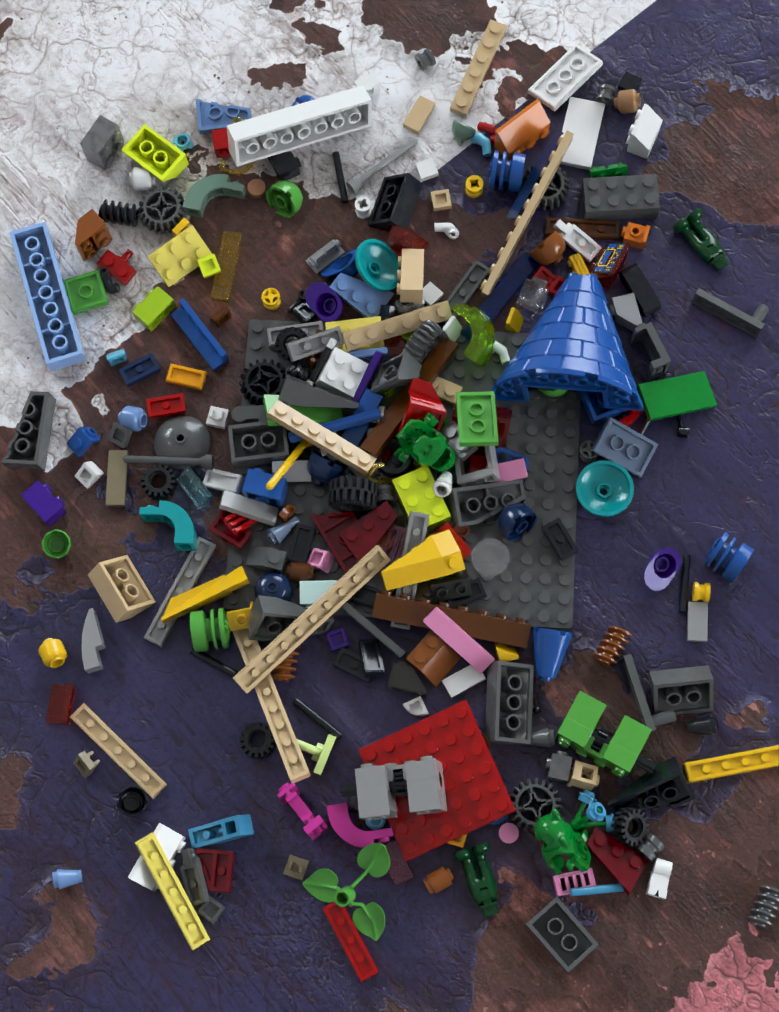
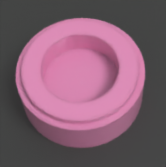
[498,823,519,844]

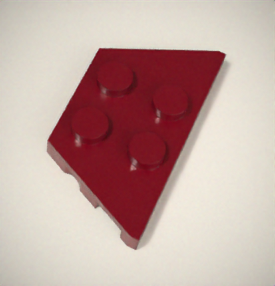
[310,511,358,574]

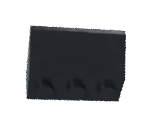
[368,173,423,234]

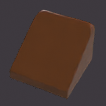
[210,307,231,328]

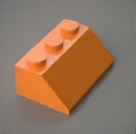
[494,98,551,161]

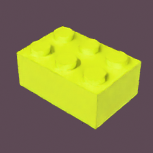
[392,466,451,532]

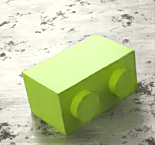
[132,286,176,332]

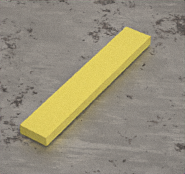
[135,832,210,950]

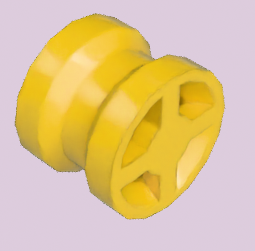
[465,175,484,198]
[262,288,281,310]
[692,582,711,602]

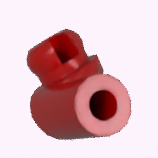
[477,122,497,144]

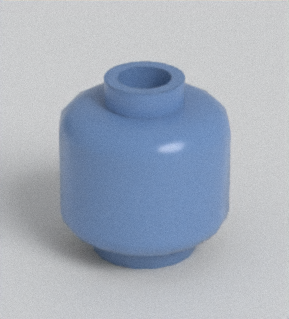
[118,406,148,432]

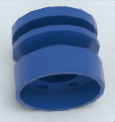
[488,150,526,192]
[704,532,754,583]

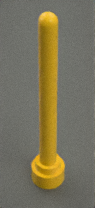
[266,440,313,490]

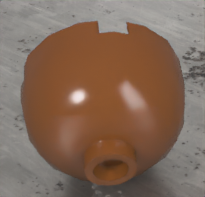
[529,229,566,265]

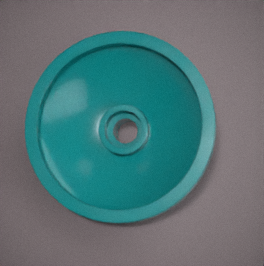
[355,239,401,292]
[576,460,634,517]

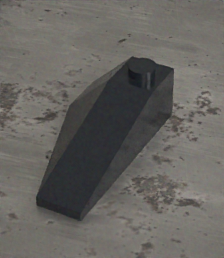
[607,756,696,817]

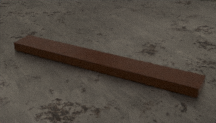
[360,337,459,458]

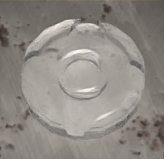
[471,539,510,577]

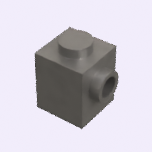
[545,751,572,783]

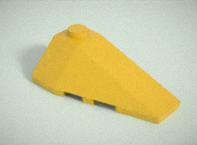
[381,530,465,591]

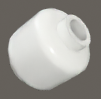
[129,167,155,191]

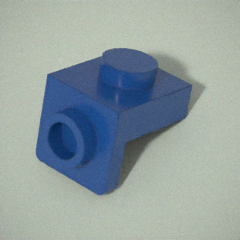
[66,426,101,457]

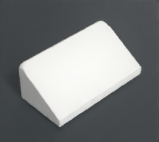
[272,460,311,483]

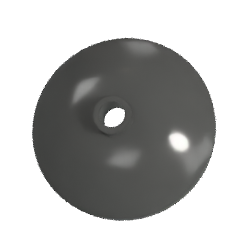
[154,416,211,471]

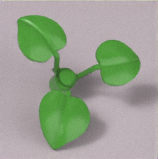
[302,843,390,941]

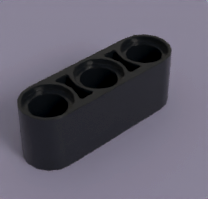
[619,264,661,317]

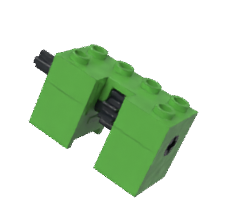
[555,691,657,778]

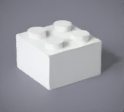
[315,347,369,399]

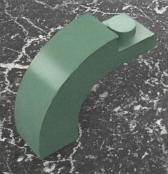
[182,174,246,218]

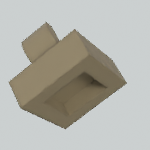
[73,751,100,778]
[283,854,310,881]

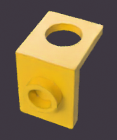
[227,601,254,631]

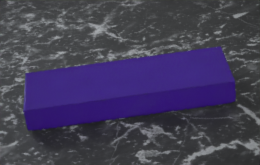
[352,350,385,403]

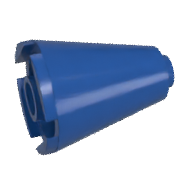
[533,627,572,682]

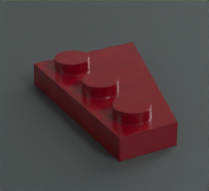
[586,828,648,895]

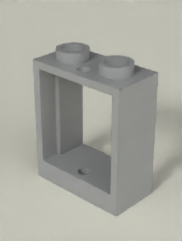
[455,446,500,487]

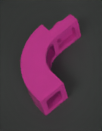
[327,802,394,849]

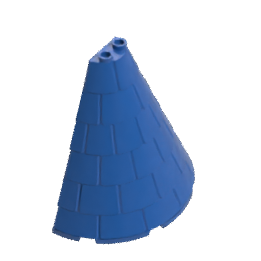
[492,273,643,411]

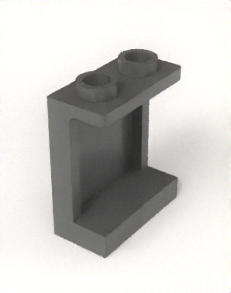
[630,322,671,381]

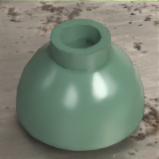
[452,120,476,144]

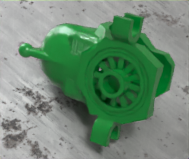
[394,412,456,472]
[534,809,591,875]

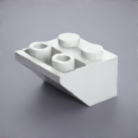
[626,104,663,159]

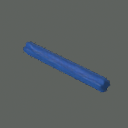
[288,408,382,443]

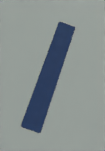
[506,132,563,219]

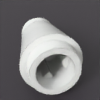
[433,471,452,497]

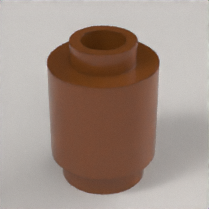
[423,866,454,894]

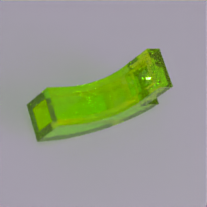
[452,303,495,367]

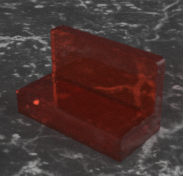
[46,683,76,726]

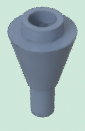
[266,516,300,545]

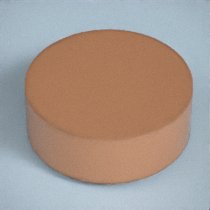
[247,179,266,198]

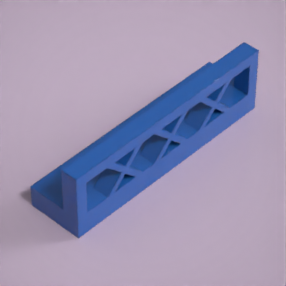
[171,298,229,372]

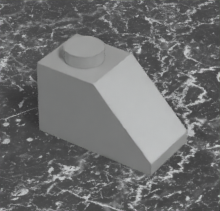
[608,293,642,331]

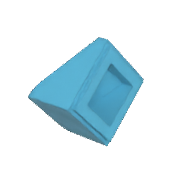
[106,348,128,366]

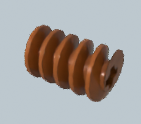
[593,626,632,670]
[271,645,301,683]

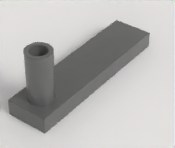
[691,288,769,339]
[622,654,677,733]

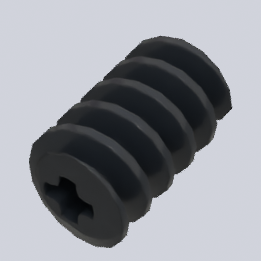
[98,199,139,227]

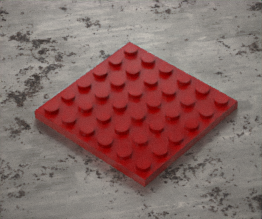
[359,700,516,862]

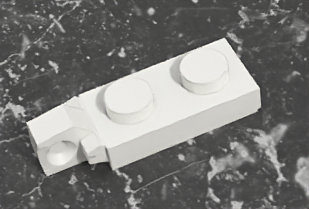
[553,219,602,262]

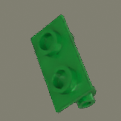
[589,162,627,178]

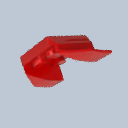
[391,377,447,450]

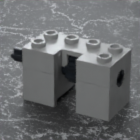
[340,756,447,821]

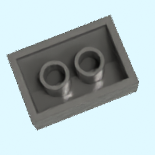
[649,665,714,715]

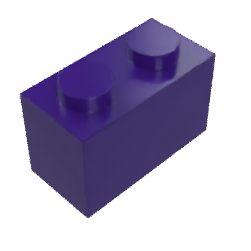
[21,480,67,527]

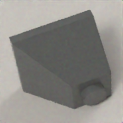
[370,351,422,393]

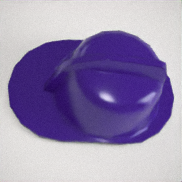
[305,282,343,322]
[644,548,681,591]

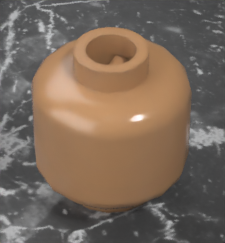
[614,89,641,114]

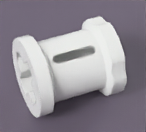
[355,196,372,219]

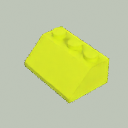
[121,124,189,182]

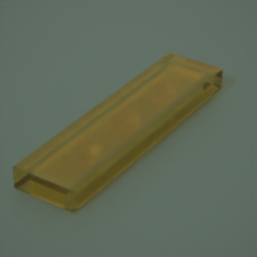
[210,231,242,303]

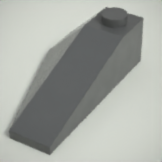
[279,374,359,408]

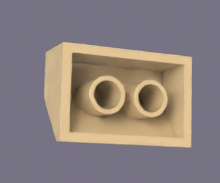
[88,555,156,623]

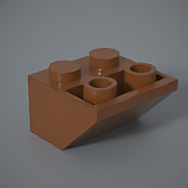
[75,209,112,261]

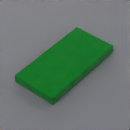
[637,371,717,421]

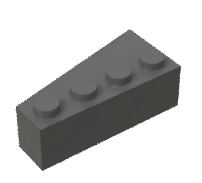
[1,391,56,471]

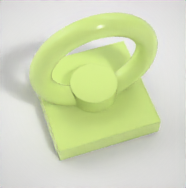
[297,734,336,775]

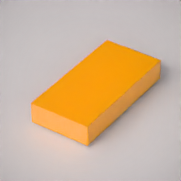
[165,364,207,391]

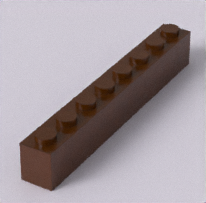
[372,590,531,648]

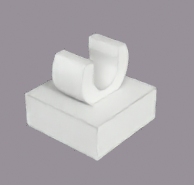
[206,406,230,429]

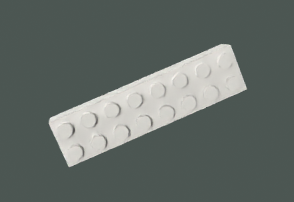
[227,85,372,166]

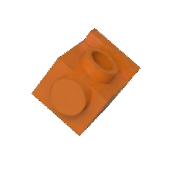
[621,222,650,250]

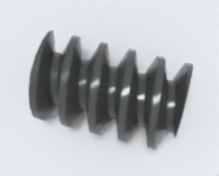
[747,885,779,932]

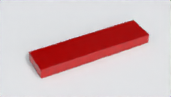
[322,901,379,982]

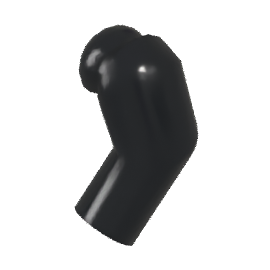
[100,268,120,294]

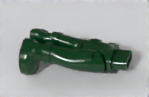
[672,208,729,272]
[453,842,499,917]

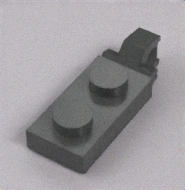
[180,848,210,906]

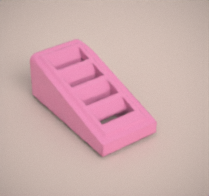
[552,868,596,897]

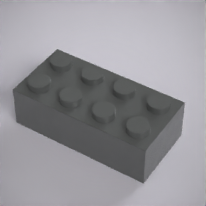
[581,174,660,220]

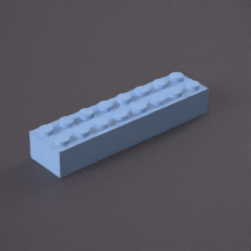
[10,222,87,372]

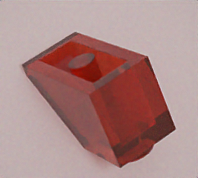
[387,224,428,254]

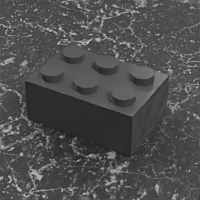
[228,421,290,469]
[525,897,599,973]

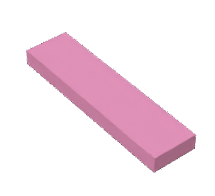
[423,606,494,673]

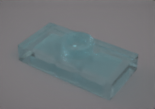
[177,467,212,509]

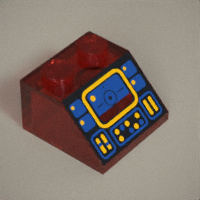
[589,242,630,290]

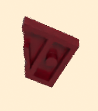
[196,848,235,893]

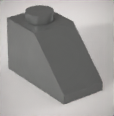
[246,547,288,574]

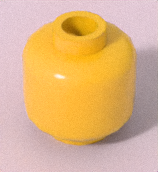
[38,638,67,668]

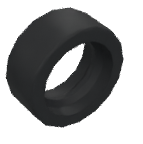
[375,439,412,478]

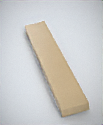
[70,703,167,799]

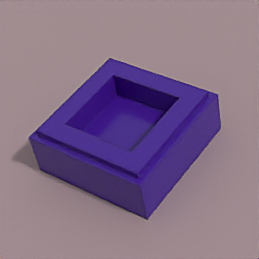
[325,627,350,652]

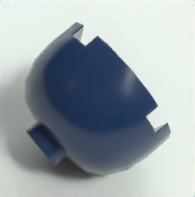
[307,451,346,486]
[498,503,537,542]
[254,572,294,602]

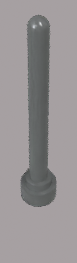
[123,454,214,470]

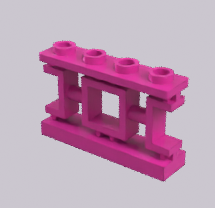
[277,782,328,841]

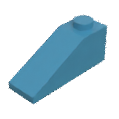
[188,814,254,849]

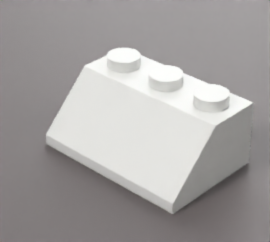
[128,823,186,891]

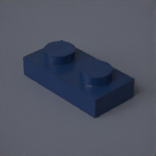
[119,353,161,387]

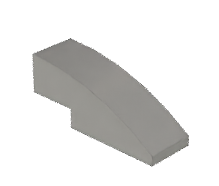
[81,608,106,673]

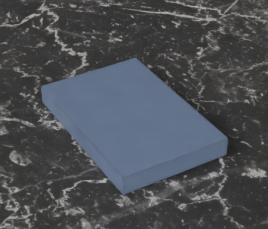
[591,417,658,478]

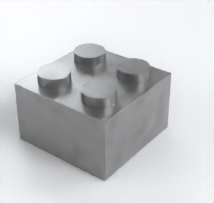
[80,115,124,170]

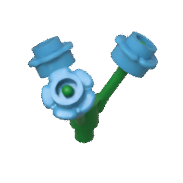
[570,789,615,832]

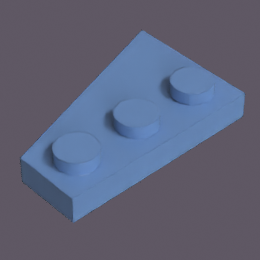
[196,99,252,134]
[329,273,395,318]

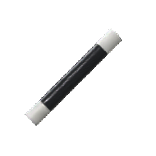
[306,338,337,387]

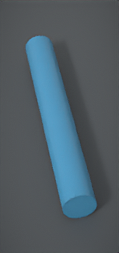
[569,884,624,897]

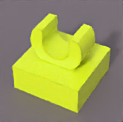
[197,254,221,278]

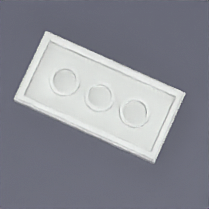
[528,44,603,112]
[560,97,605,170]

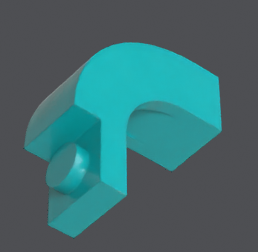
[139,500,197,551]

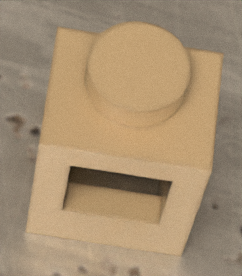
[567,761,600,791]

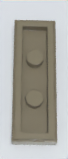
[105,450,129,507]

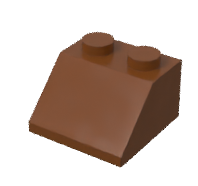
[406,630,461,687]

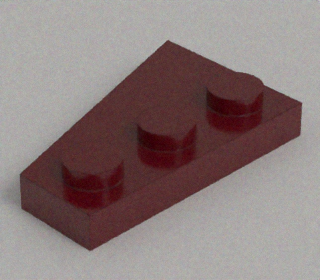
[339,501,398,562]

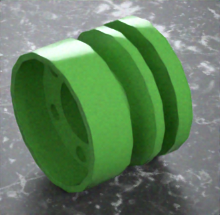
[190,607,231,653]

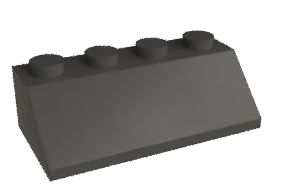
[485,661,534,745]

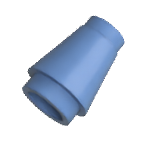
[52,869,82,890]

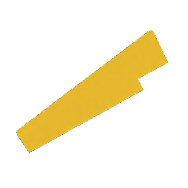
[161,566,250,624]

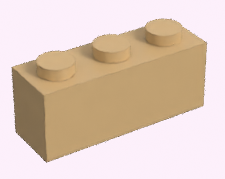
[397,249,424,303]

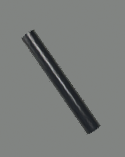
[332,151,349,203]
[678,555,691,613]
[190,648,238,678]
[292,697,343,740]

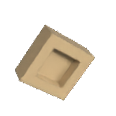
[431,189,452,211]

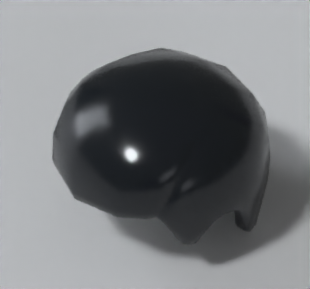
[117,786,148,817]

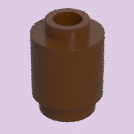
[286,562,315,582]

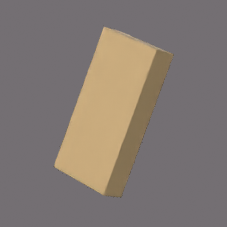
[403,96,436,134]

